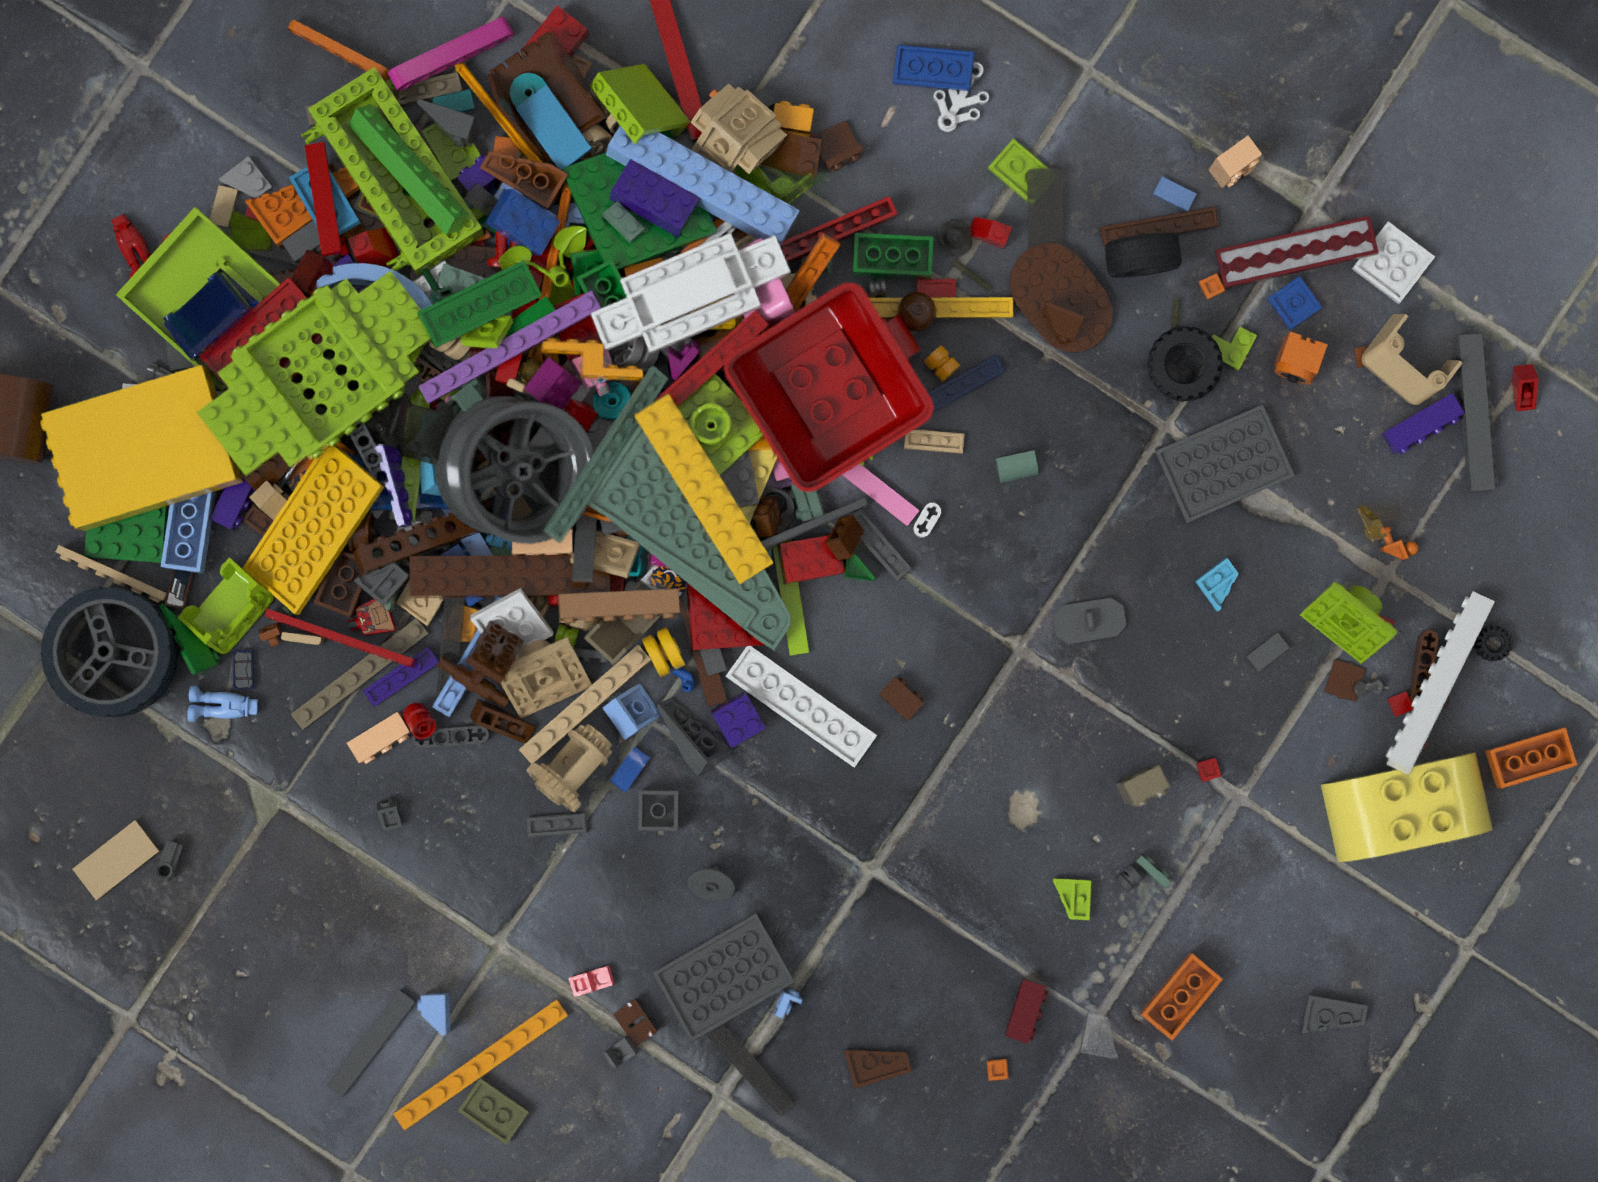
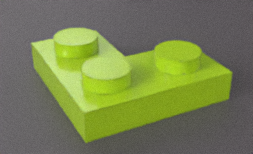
[1212,327,1257,371]

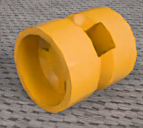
[924,345,960,382]

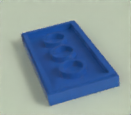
[893,45,975,92]

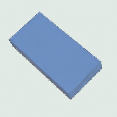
[1153,176,1197,212]

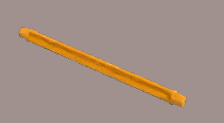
[454,62,543,163]

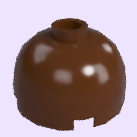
[898,292,936,332]

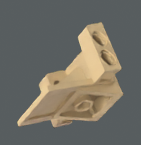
[691,83,787,174]

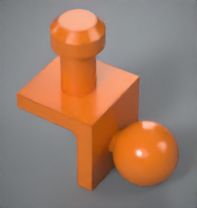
[1379,526,1419,561]

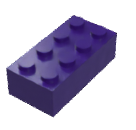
[610,159,700,238]

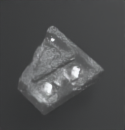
[1079,1013,1118,1060]

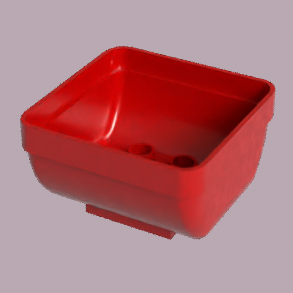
[724,283,934,492]

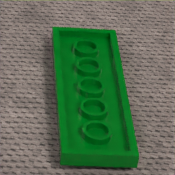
[417,260,542,349]

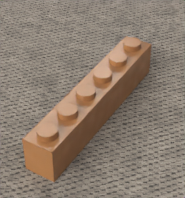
[558,589,680,624]

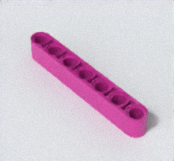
[388,17,515,91]

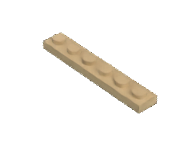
[56,545,167,603]

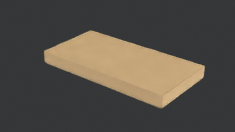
[72,820,160,900]

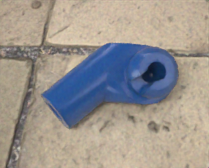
[672,668,695,692]

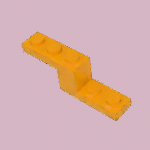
[541,339,643,381]

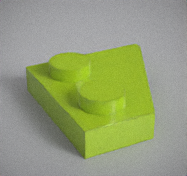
[1053,878,1092,920]

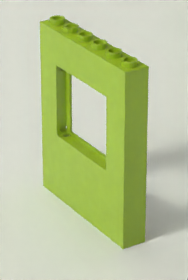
[116,207,281,391]

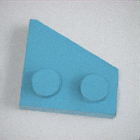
[1195,558,1239,612]

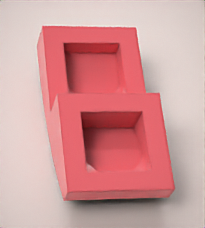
[569,965,615,997]

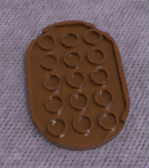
[1009,243,1112,353]

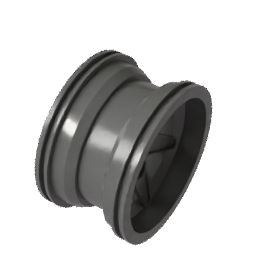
[435,396,594,544]

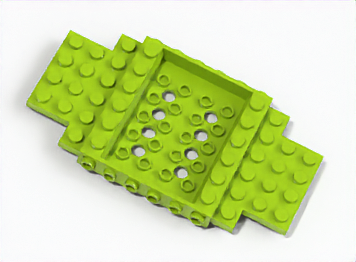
[197,270,430,476]

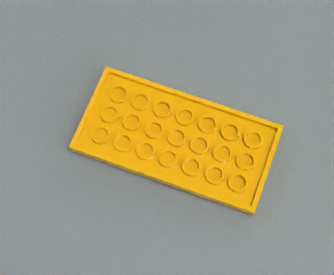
[243,445,385,615]

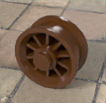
[348,511,376,552]

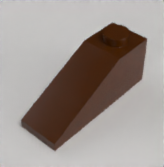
[470,699,535,744]

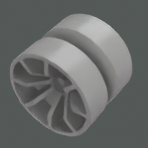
[608,336,660,371]

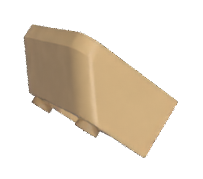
[1362,314,1462,405]

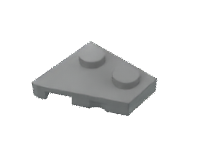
[219,156,273,199]

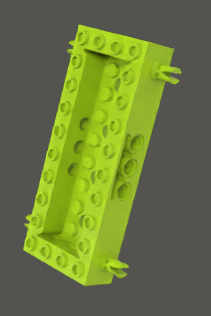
[300,67,492,277]

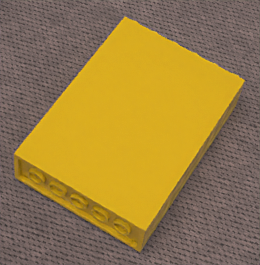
[40,365,243,531]

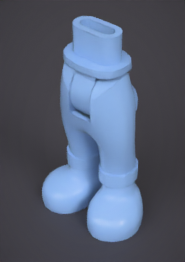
[188,685,258,722]

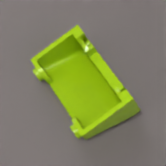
[178,558,274,654]

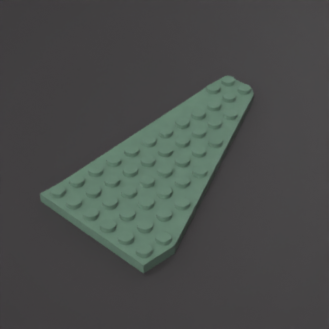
[587,424,791,650]

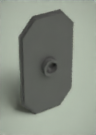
[1053,598,1127,644]

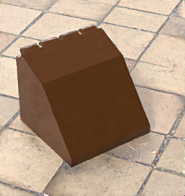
[488,31,606,160]

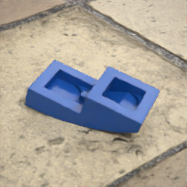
[610,747,650,792]

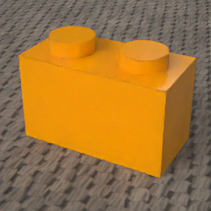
[774,101,814,133]

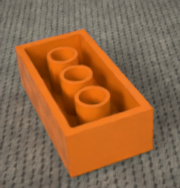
[1485,727,1577,788]
[1139,952,1223,1041]

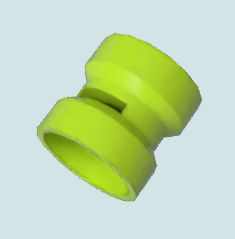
[555,624,579,648]

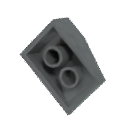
[417,99,478,148]

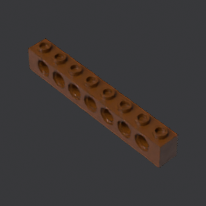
[353,497,495,575]

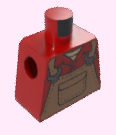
[347,599,397,636]

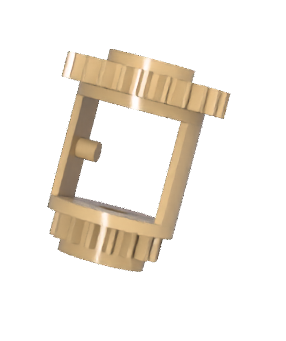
[526,724,612,812]

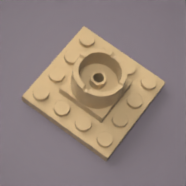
[501,637,592,719]

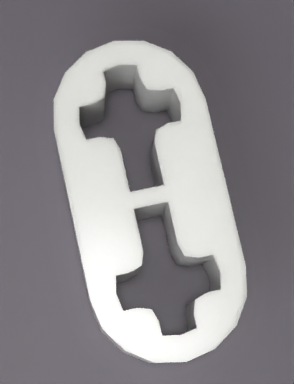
[913,503,941,538]

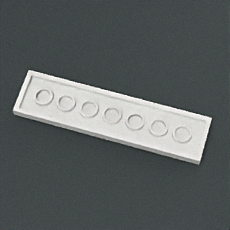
[726,646,877,768]

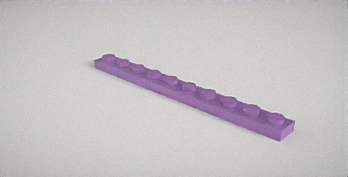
[419,291,602,404]

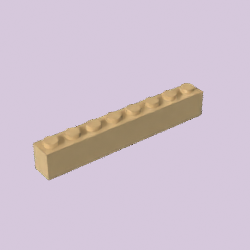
[519,645,652,764]

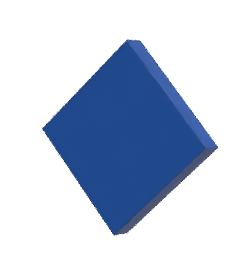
[1267,276,1323,330]

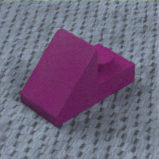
[668,339,700,380]

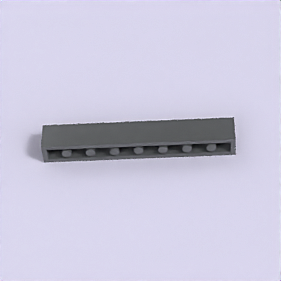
[1455,333,1498,493]

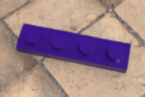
[363,646,439,707]

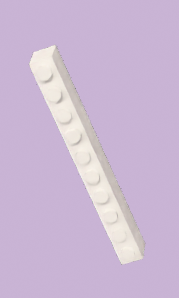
[1386,592,1495,775]

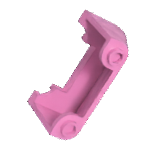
[738,238,795,329]

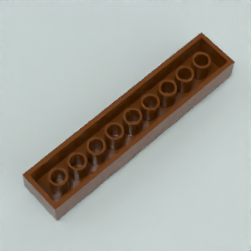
[410,555,610,598]

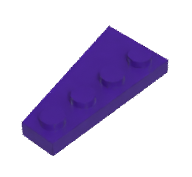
[375,445,413,527]

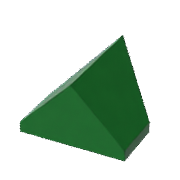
[844,554,875,582]

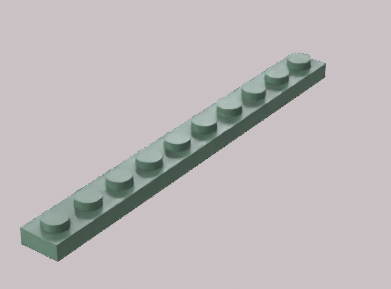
[543,366,668,543]

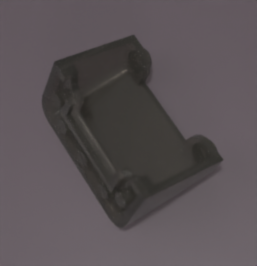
[365,394,455,464]

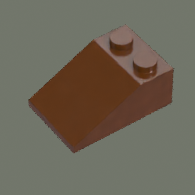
[760,128,823,178]

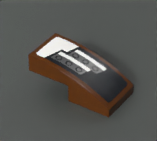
[165,570,194,609]

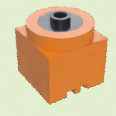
[1274,331,1328,385]

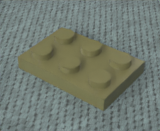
[458,1078,530,1145]

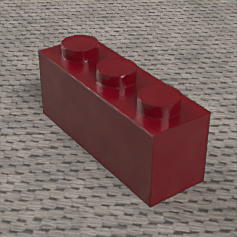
[1004,978,1048,1044]

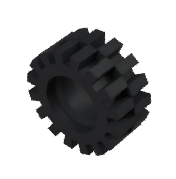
[1474,625,1513,661]

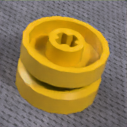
[642,627,685,677]

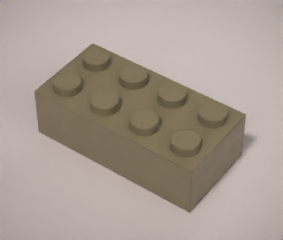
[1115,765,1170,807]

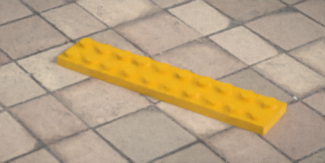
[634,394,773,584]

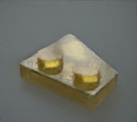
[1357,505,1387,542]

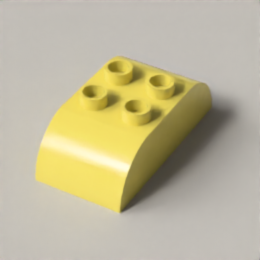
[1321,752,1493,862]

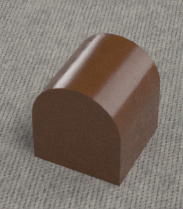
[0,374,54,464]

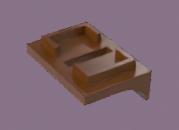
[613,998,658,1046]

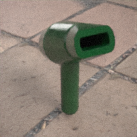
[422,268,454,305]

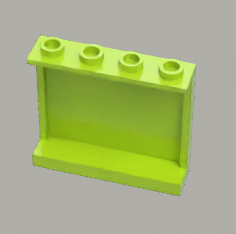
[589,64,690,144]

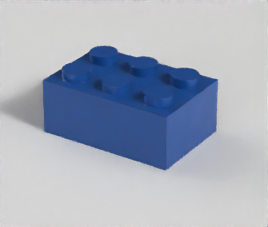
[485,189,560,255]

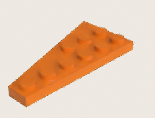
[245,167,359,247]

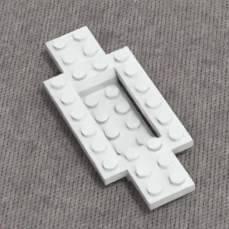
[591,233,791,353]

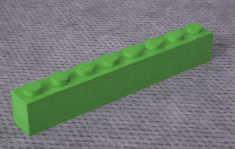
[348,104,469,235]

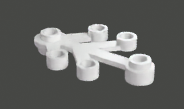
[934,62,989,132]

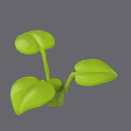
[499,226,587,306]

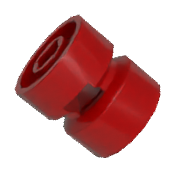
[402,702,436,739]

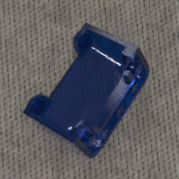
[163,272,254,361]

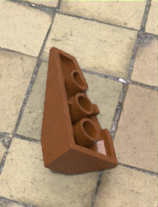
[480,151,568,211]

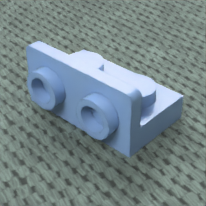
[774,988,803,1018]

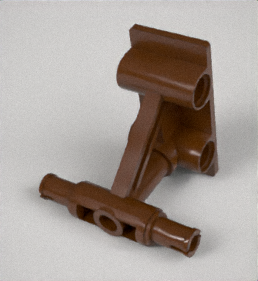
[437,620,523,708]

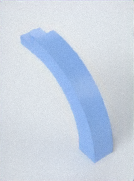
[317,263,432,310]

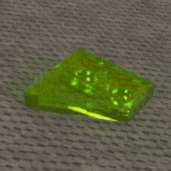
[230,211,271,249]

